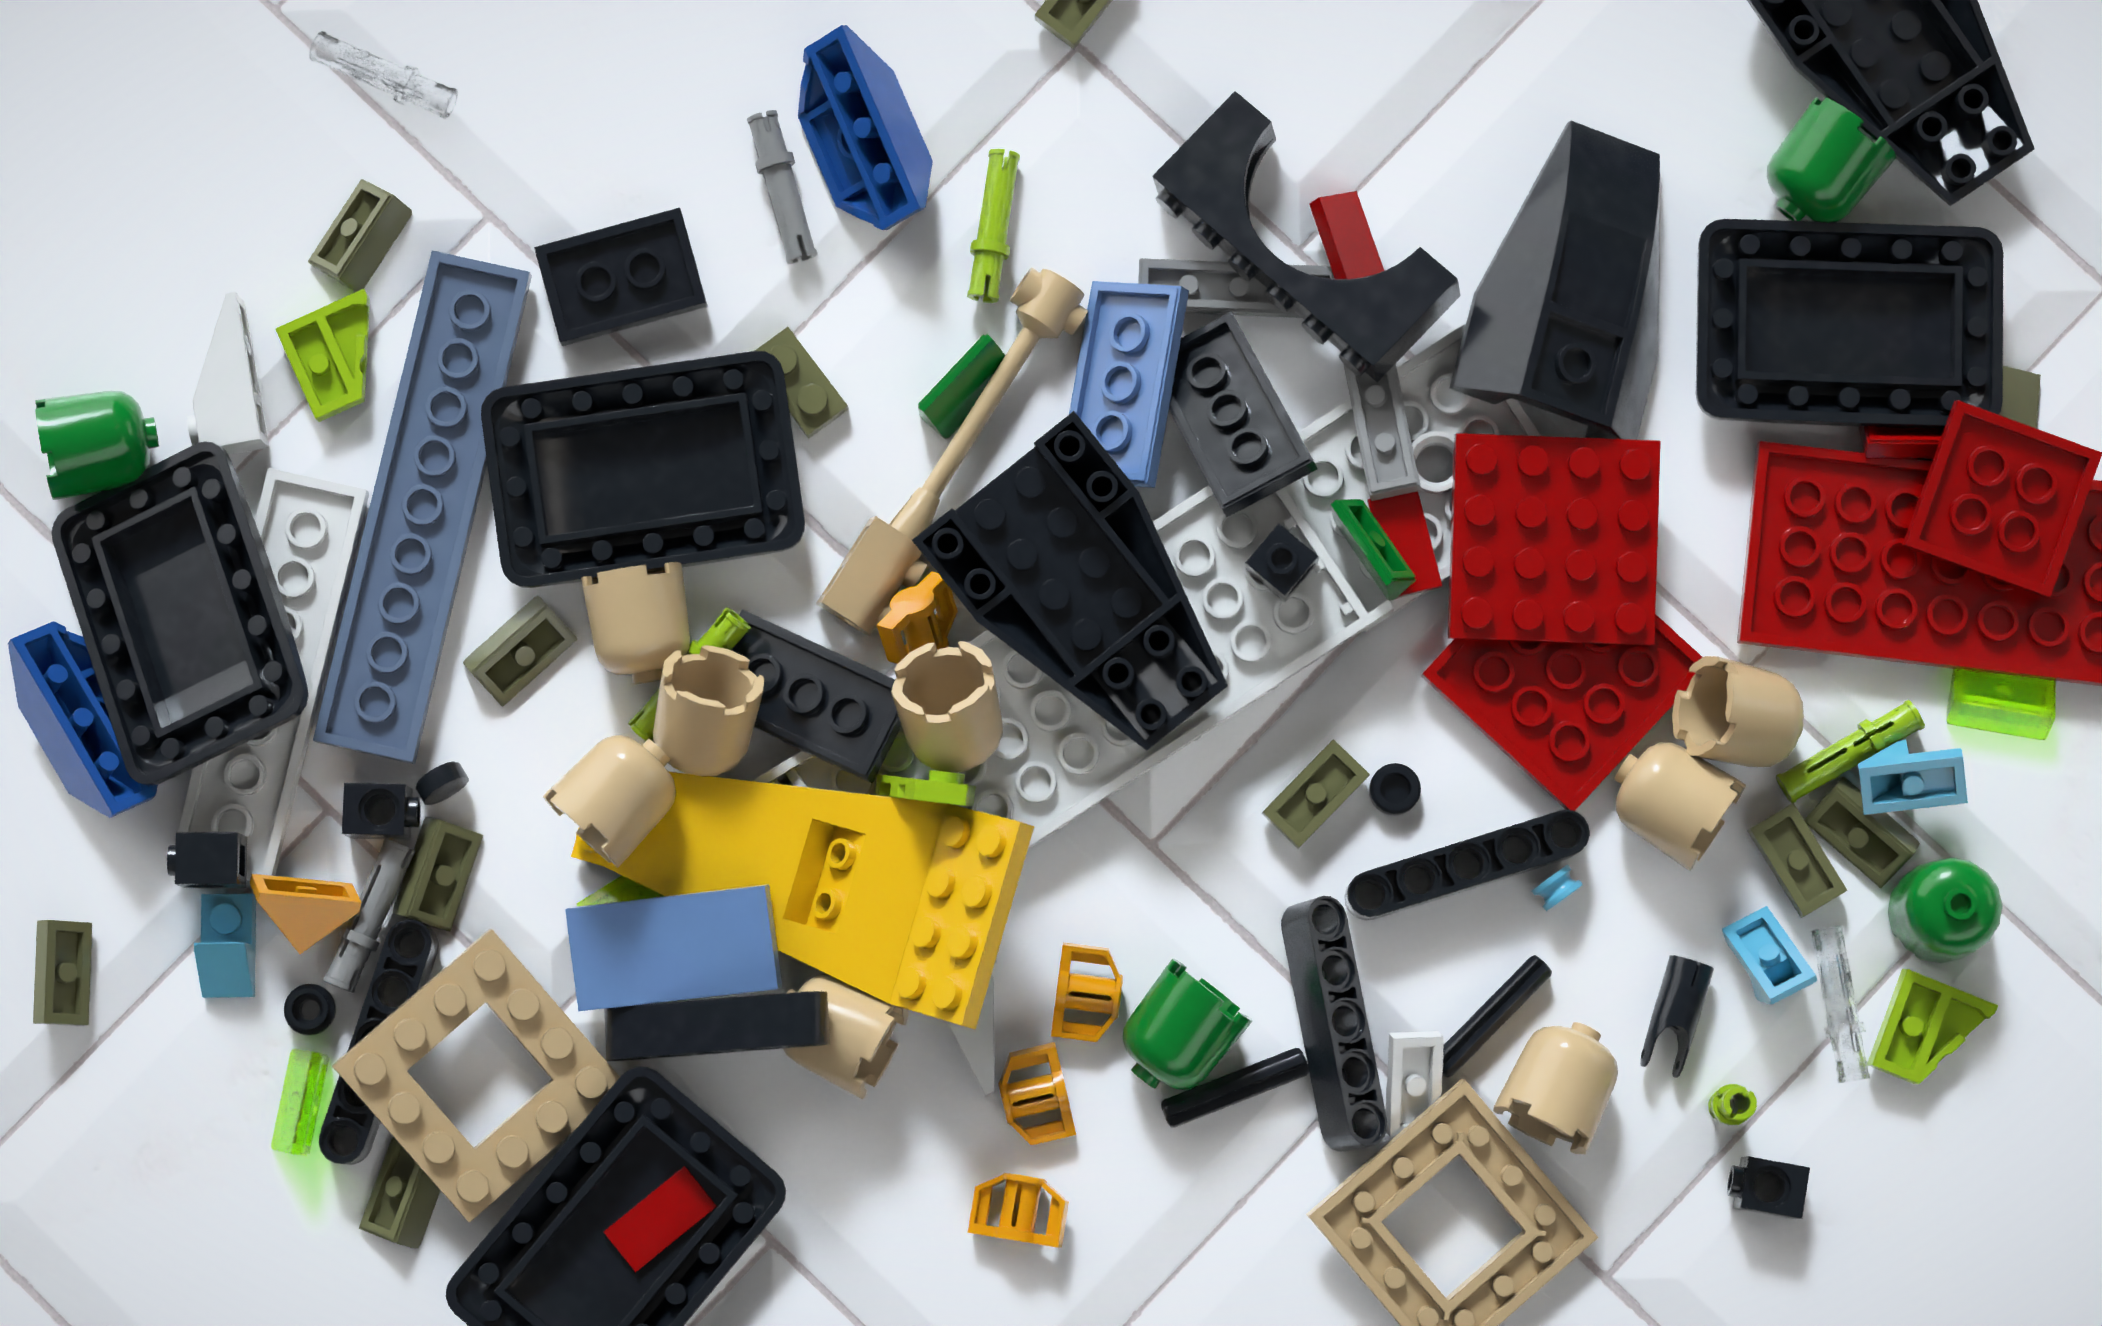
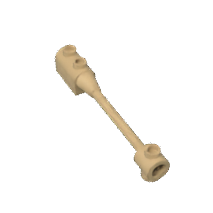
[816,267,1088,636]

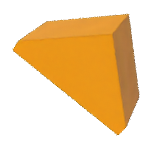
[250,874,361,954]

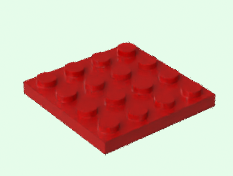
[1447,433,1661,646]
[1421,614,1703,811]

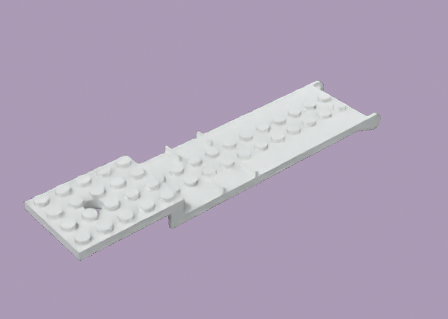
[753,323,1541,849]

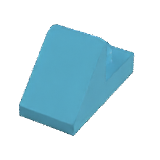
[1858,739,1968,815]
[194,893,256,998]
[1722,906,1818,1005]

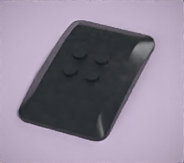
[1695,219,2004,428]
[481,351,805,588]
[51,441,309,786]
[445,1066,787,1326]

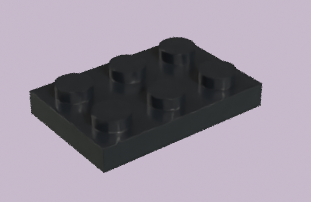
[534,207,708,347]

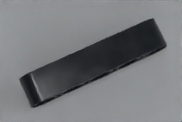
[1344,810,1590,921]
[1281,896,1387,1152]
[318,919,439,1165]
[604,991,830,1061]

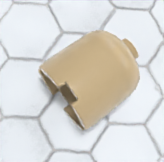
[581,562,690,684]
[891,641,1003,773]
[653,645,764,776]
[1672,656,1804,767]
[542,735,676,868]
[1614,742,1746,871]
[783,973,909,1100]
[1493,1022,1619,1154]

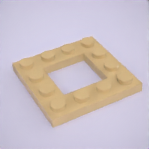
[332,929,620,1223]
[1306,1079,1599,1326]

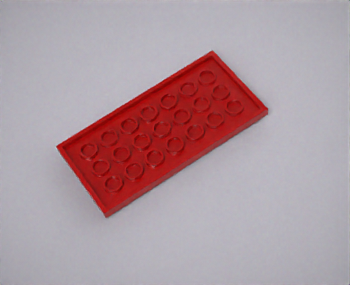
[1737,441,2102,686]

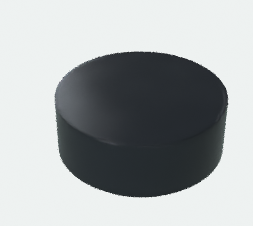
[415,761,469,805]
[1369,763,1421,816]

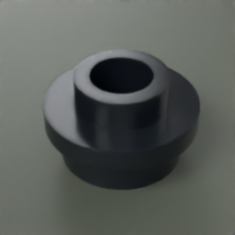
[284,984,336,1035]

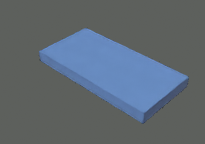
[1069,281,1189,488]
[565,884,782,1012]

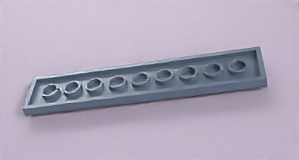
[313,250,532,764]

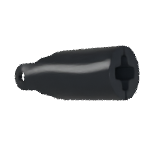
[1640,955,1714,1078]

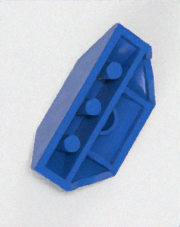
[797,25,933,230]
[7,621,158,818]

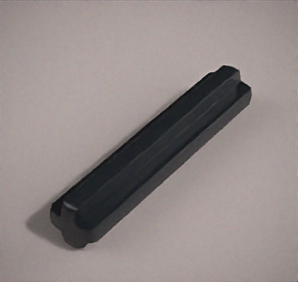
[1442,955,1552,1078]
[1161,1048,1309,1128]

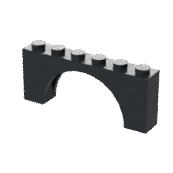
[1152,91,1461,383]

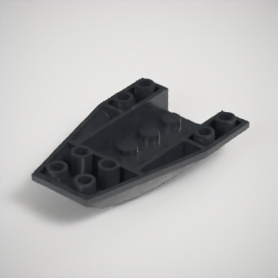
[1747,0,2035,207]
[1449,120,1660,440]
[912,411,1228,751]

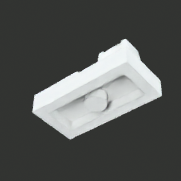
[1386,1031,1444,1137]

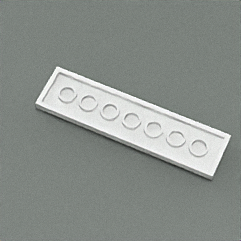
[174,468,370,882]

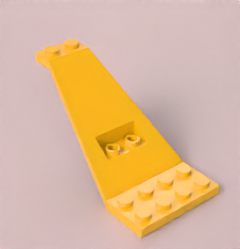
[571,771,1034,1030]

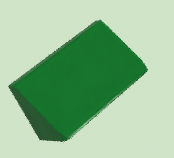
[918,334,1005,439]
[1330,499,1416,601]

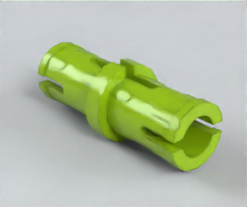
[1708,1084,1757,1125]

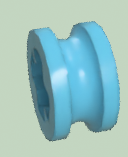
[1531,864,1583,911]

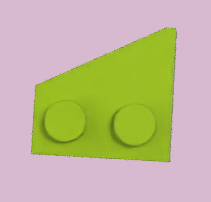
[275,289,370,422]
[875,770,976,806]
[1867,969,1998,1084]

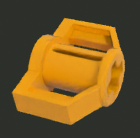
[877,571,958,664]
[1051,942,1123,1042]
[998,1042,1076,1146]
[967,1173,1069,1248]

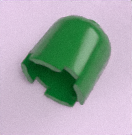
[1766,97,1897,223]
[35,391,159,500]
[1887,858,2003,963]
[1122,958,1253,1090]

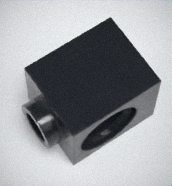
[1245,523,1319,602]
[342,783,421,840]
[167,832,247,888]
[1727,1156,1810,1219]

